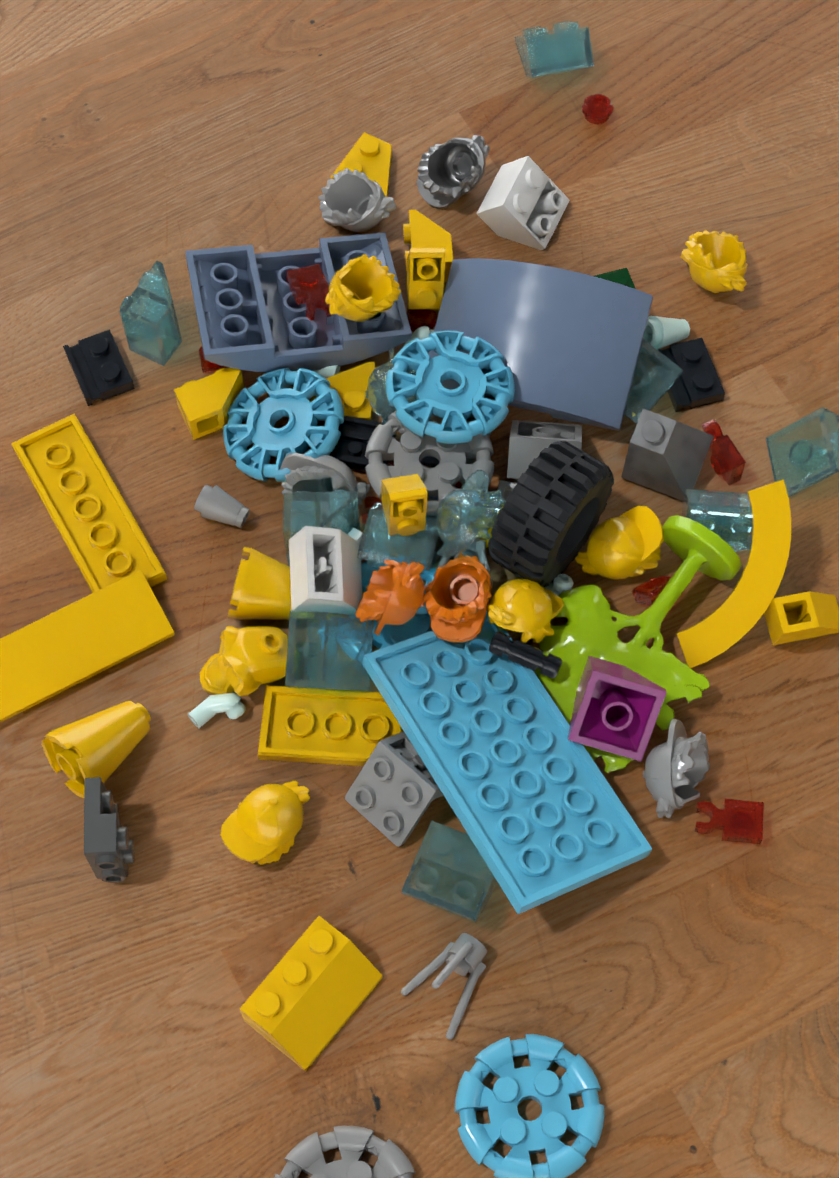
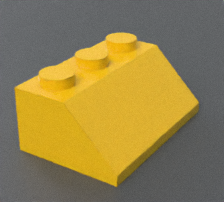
[240,916,383,1072]

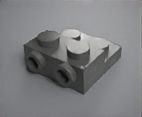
[84,777,135,883]

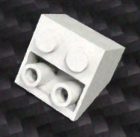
[476,156,570,250]
[289,526,363,616]

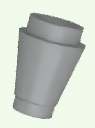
[194,484,250,528]

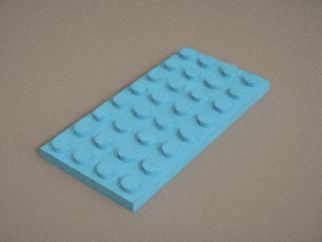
[362,611,652,914]

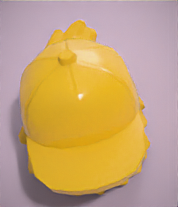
[680,230,748,293]
[325,254,401,322]
[575,506,664,580]
[487,579,564,643]
[220,780,310,865]

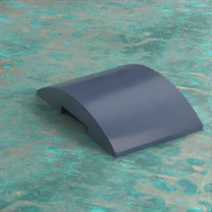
[185,232,412,372]
[428,258,653,431]

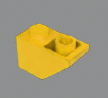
[403,209,453,282]
[407,248,445,309]
[174,368,244,440]
[381,474,428,536]
[764,591,839,645]

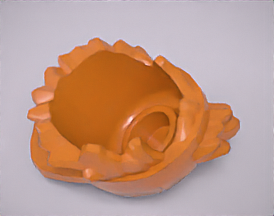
[423,553,492,643]
[355,559,425,636]

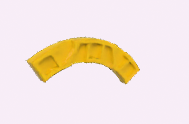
[676,479,791,668]

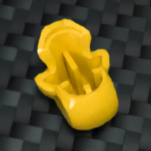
[199,626,295,696]

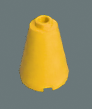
[227,546,325,620]
[42,701,151,798]

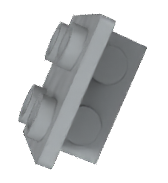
[345,732,444,847]

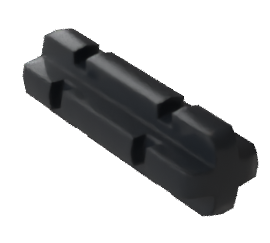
[489,632,562,678]

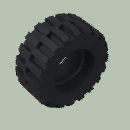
[488,441,614,587]

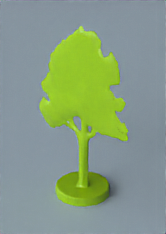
[534,515,742,773]

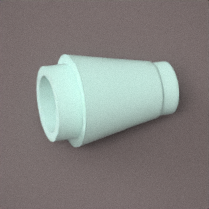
[642,316,690,350]

